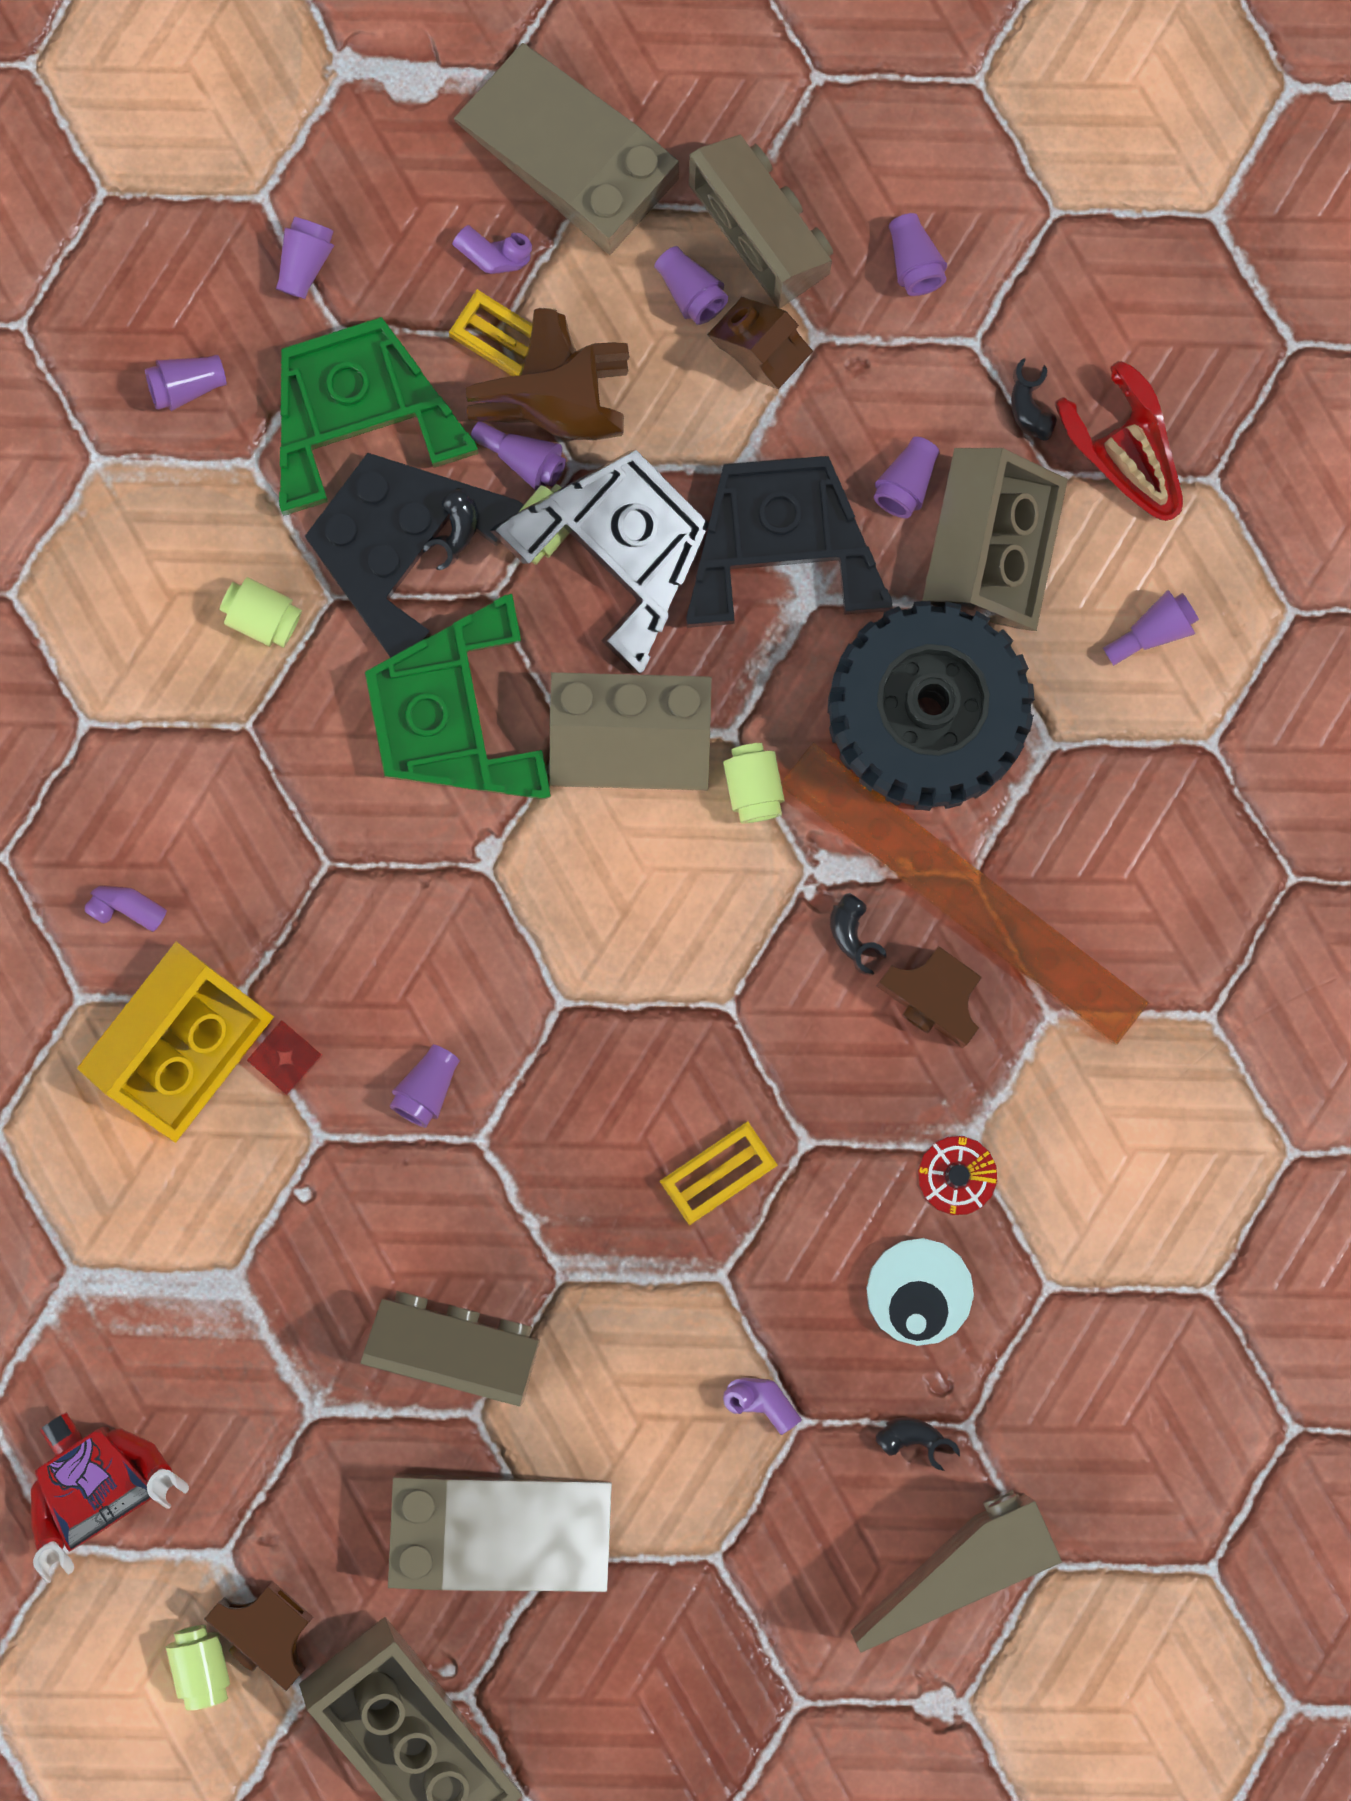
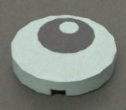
[866,1238,974,1346]

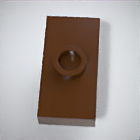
[707,297,813,389]
[877,946,982,1048]
[204,1582,314,1691]

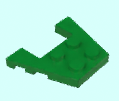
[279,317,478,516]
[365,594,551,799]

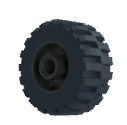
[827,600,1035,811]

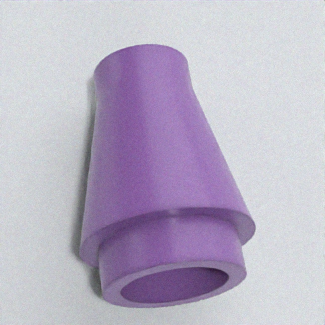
[888,213,947,296]
[276,217,334,299]
[655,246,728,325]
[145,354,227,411]
[874,437,940,518]
[390,1044,460,1128]

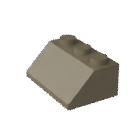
[689,134,833,309]
[922,448,1068,631]
[550,672,712,791]
[360,1291,540,1406]

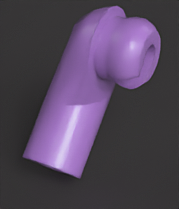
[452,225,532,274]
[85,886,167,932]
[723,1377,802,1435]

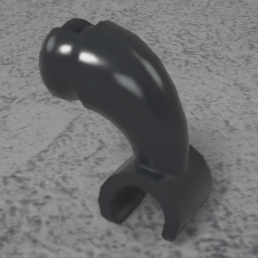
[1011,358,1057,441]
[423,487,478,570]
[830,893,887,975]
[875,1417,960,1471]

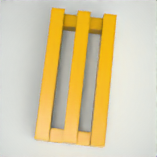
[449,289,532,376]
[660,1121,778,1225]

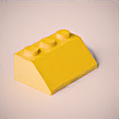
[77,941,274,1143]

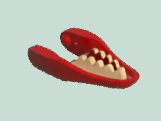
[1055,361,1183,521]

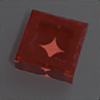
[247,1020,323,1096]

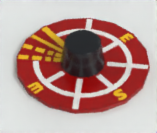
[918,1136,997,1215]

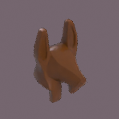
[466,308,630,440]

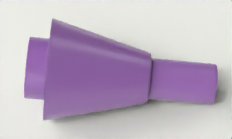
[471,421,566,491]
[1103,590,1199,666]

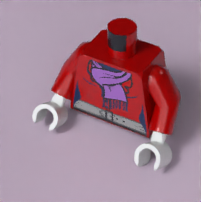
[31,1412,189,1583]

